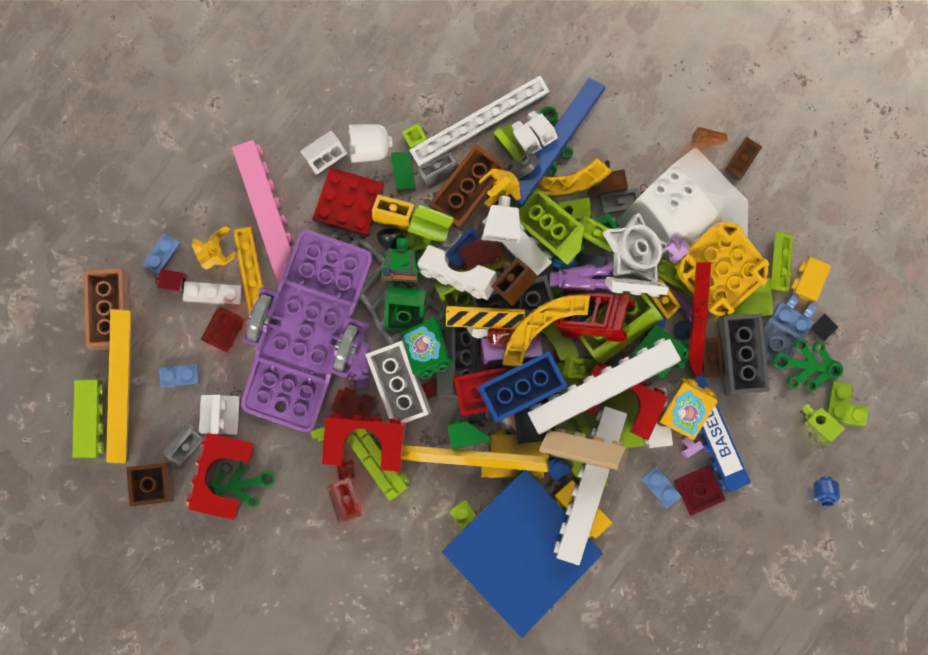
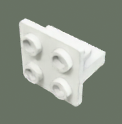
[199,394,240,435]

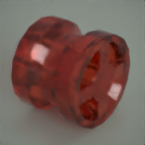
[337,459,355,480]

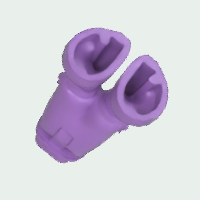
[550,261,616,294]
[349,322,371,389]

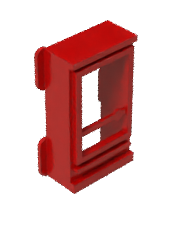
[554,290,635,343]

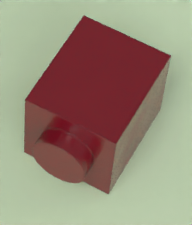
[156,269,187,294]

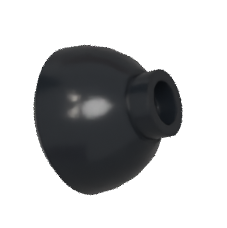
[376,228,403,251]

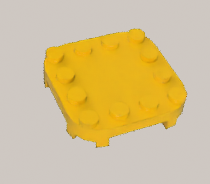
[675,222,769,316]

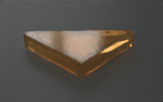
[692,127,727,143]

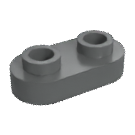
[505,153,539,180]

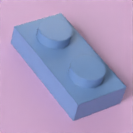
[143,233,181,274]
[159,364,200,387]
[641,466,682,509]

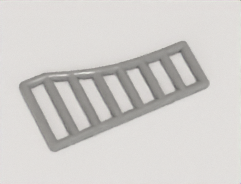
[331,228,446,346]

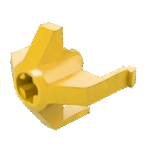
[479,169,521,208]
[192,225,236,269]

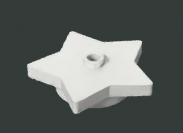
[603,213,668,282]

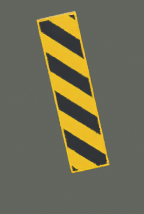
[446,306,525,329]

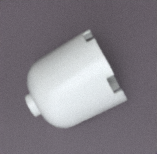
[348,124,392,163]

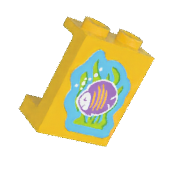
[659,378,718,440]

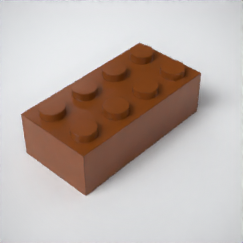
[429,144,506,230]

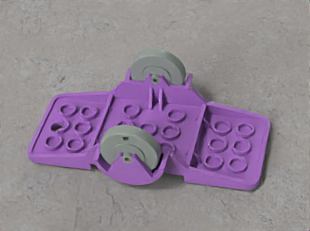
[241,230,372,432]

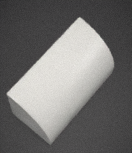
[300,131,348,175]

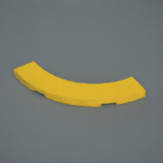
[534,158,612,197]
[502,295,590,367]

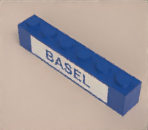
[693,375,751,492]

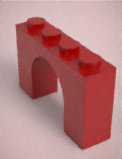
[585,363,668,440]
[322,412,406,472]
[186,433,255,521]

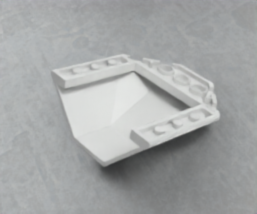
[617,147,748,263]

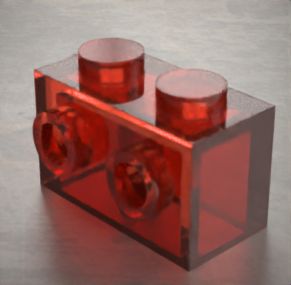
[457,238,504,271]
[201,305,245,353]
[331,387,376,419]
[327,478,362,524]

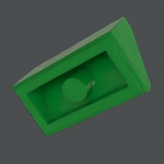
[391,152,416,192]

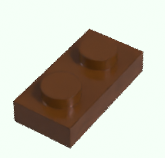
[725,136,762,179]
[702,337,724,377]

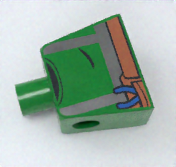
[381,238,419,282]

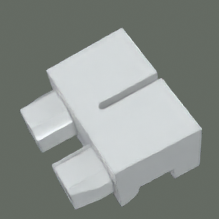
[512,111,558,154]

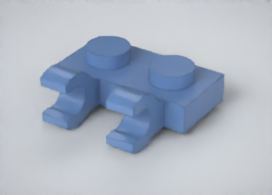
[771,294,817,339]

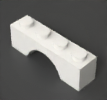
[417,245,498,300]

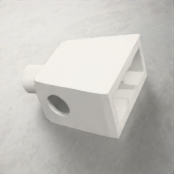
[481,196,521,244]

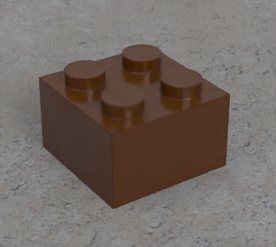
[126,463,174,506]

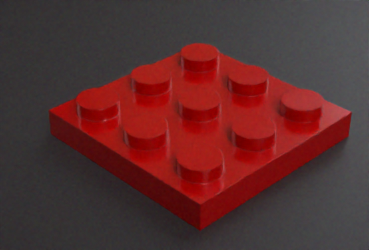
[312,167,384,237]

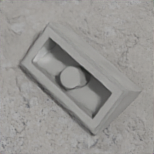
[417,151,459,189]
[163,423,204,467]

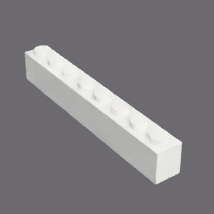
[528,338,681,435]
[553,406,627,565]

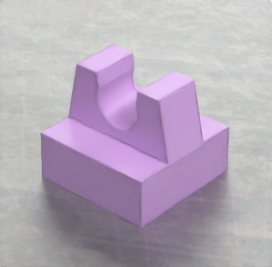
[666,238,689,264]
[680,436,704,458]

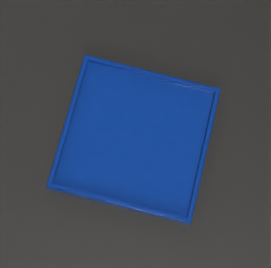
[441,470,603,638]

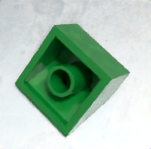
[384,286,426,332]
[448,419,491,449]

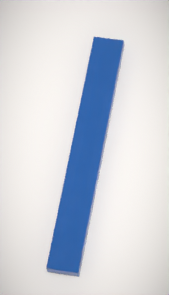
[508,78,605,207]

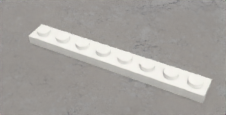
[410,76,550,167]

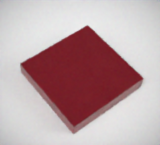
[674,465,726,516]

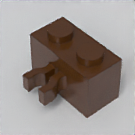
[587,160,628,199]
[491,257,538,306]

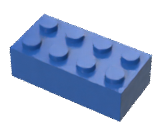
[477,351,568,424]

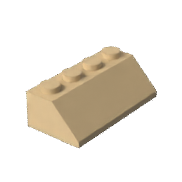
[539,428,629,472]

